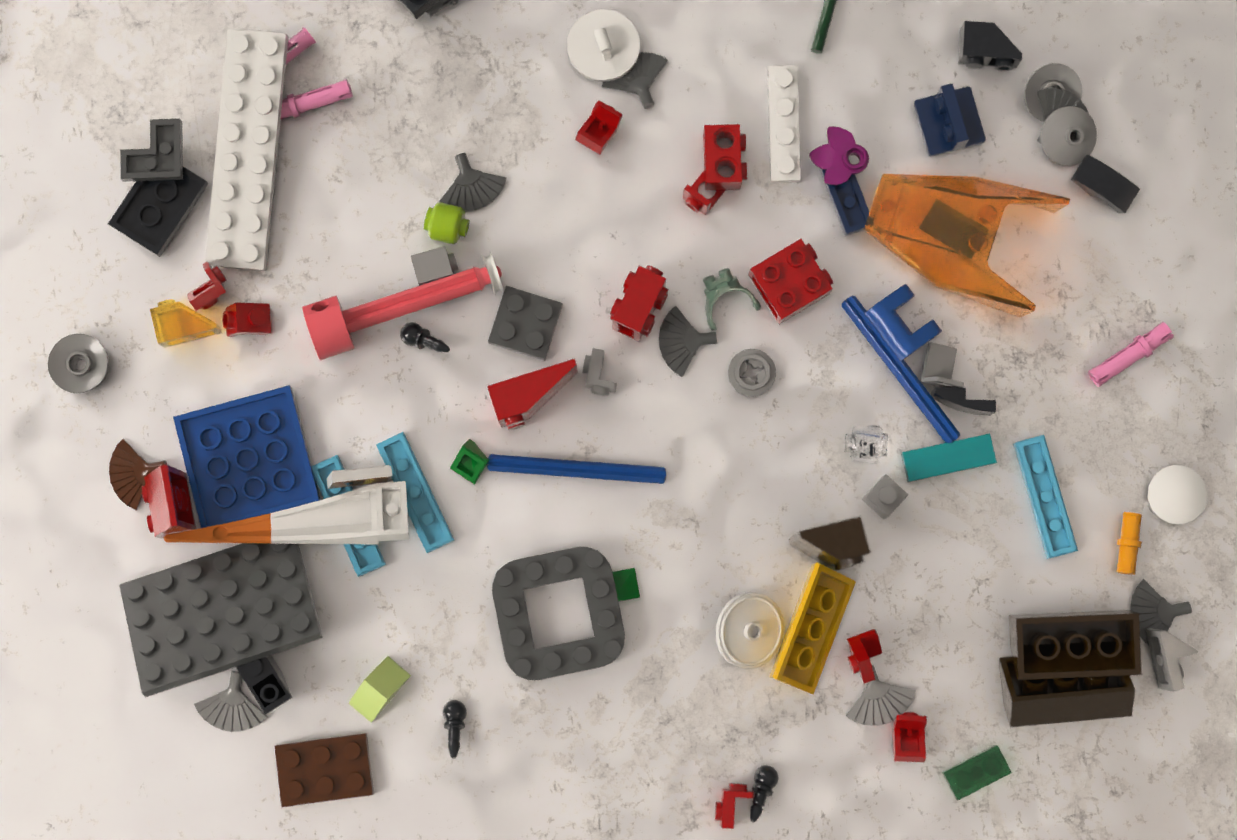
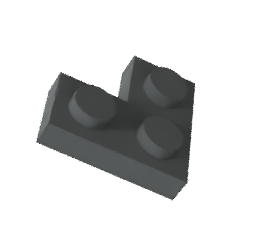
[120,118,183,182]

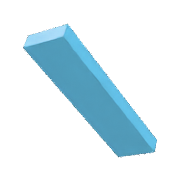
[376,432,455,553]
[1013,435,1078,559]
[311,455,386,577]

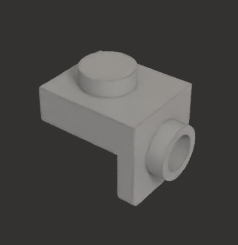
[582,348,617,396]

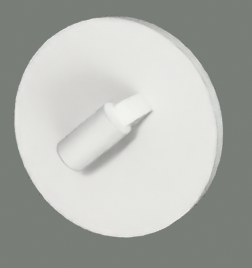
[567,9,640,82]
[716,592,785,669]

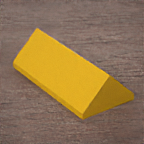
[769,562,856,694]

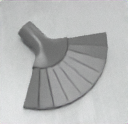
[846,665,916,726]
[194,671,268,732]

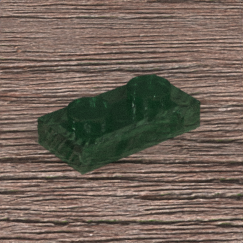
[942,745,1012,801]

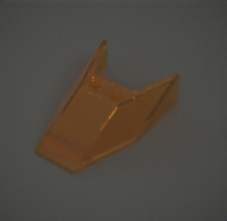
[864,174,1070,318]

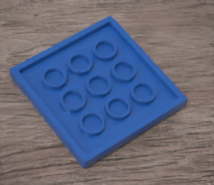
[173,385,321,528]

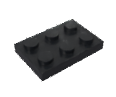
[108,167,209,257]

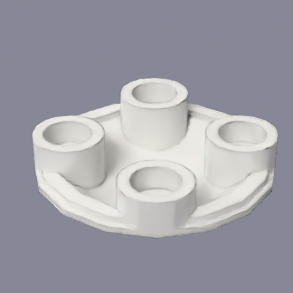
[1148,465,1208,525]

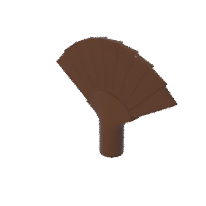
[109,439,167,510]

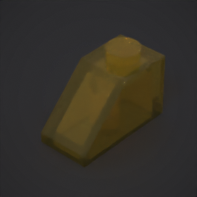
[150,299,222,348]

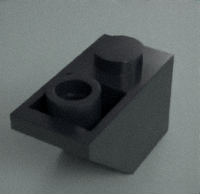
[958,21,1022,71]
[236,655,293,715]

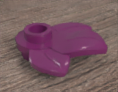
[809,126,869,185]

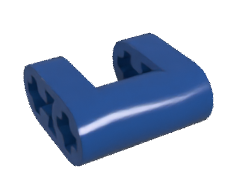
[864,284,942,362]

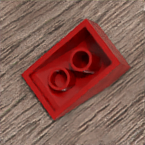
[487,359,578,430]
[142,464,196,539]

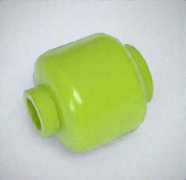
[424,202,470,244]

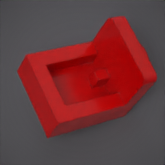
[575,100,623,154]
[187,261,227,311]
[222,302,271,337]
[847,629,882,684]
[892,712,927,763]
[715,783,754,829]

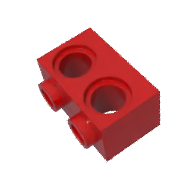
[703,124,747,191]

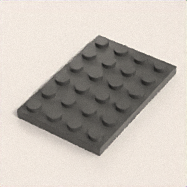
[119,543,323,697]

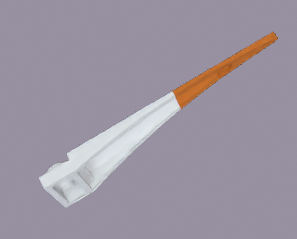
[164,481,409,545]

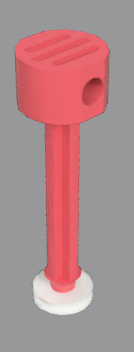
[302,252,504,360]

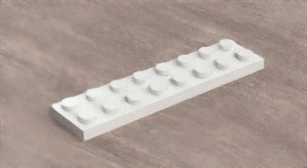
[205,29,289,271]

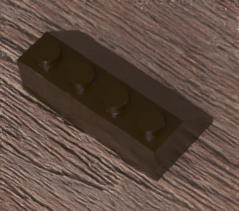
[788,516,870,571]
[1009,610,1142,680]
[999,657,1135,727]

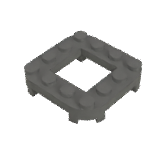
[492,547,625,680]

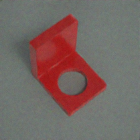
[683,171,726,216]

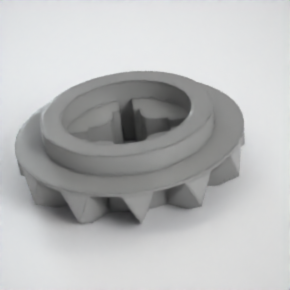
[728,349,776,397]

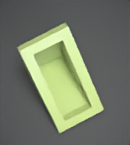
[349,656,411,723]

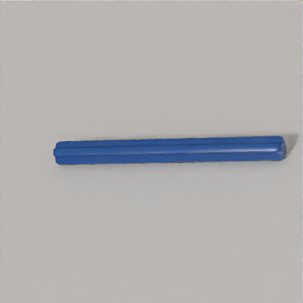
[842,295,960,443]
[487,454,666,484]

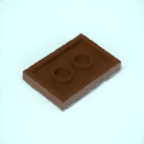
[275,733,374,807]

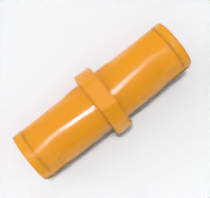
[1116,512,1142,575]

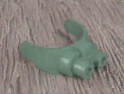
[703,268,761,331]

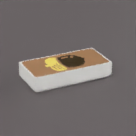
[327,465,392,489]

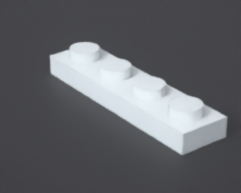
[768,65,801,183]

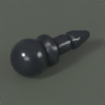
[400,322,450,352]
[442,700,467,759]
[750,765,779,822]

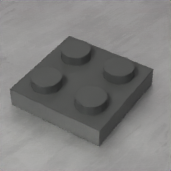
[488,286,563,361]

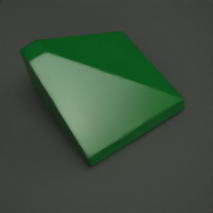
[450,439,489,485]
[612,568,640,602]

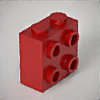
[748,239,833,324]
[610,265,669,342]

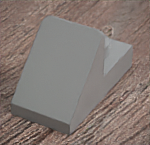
[1145,628,1198,692]

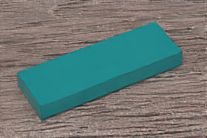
[901,434,997,482]

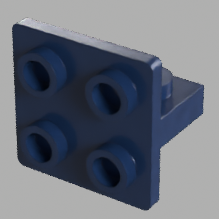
[914,83,986,157]

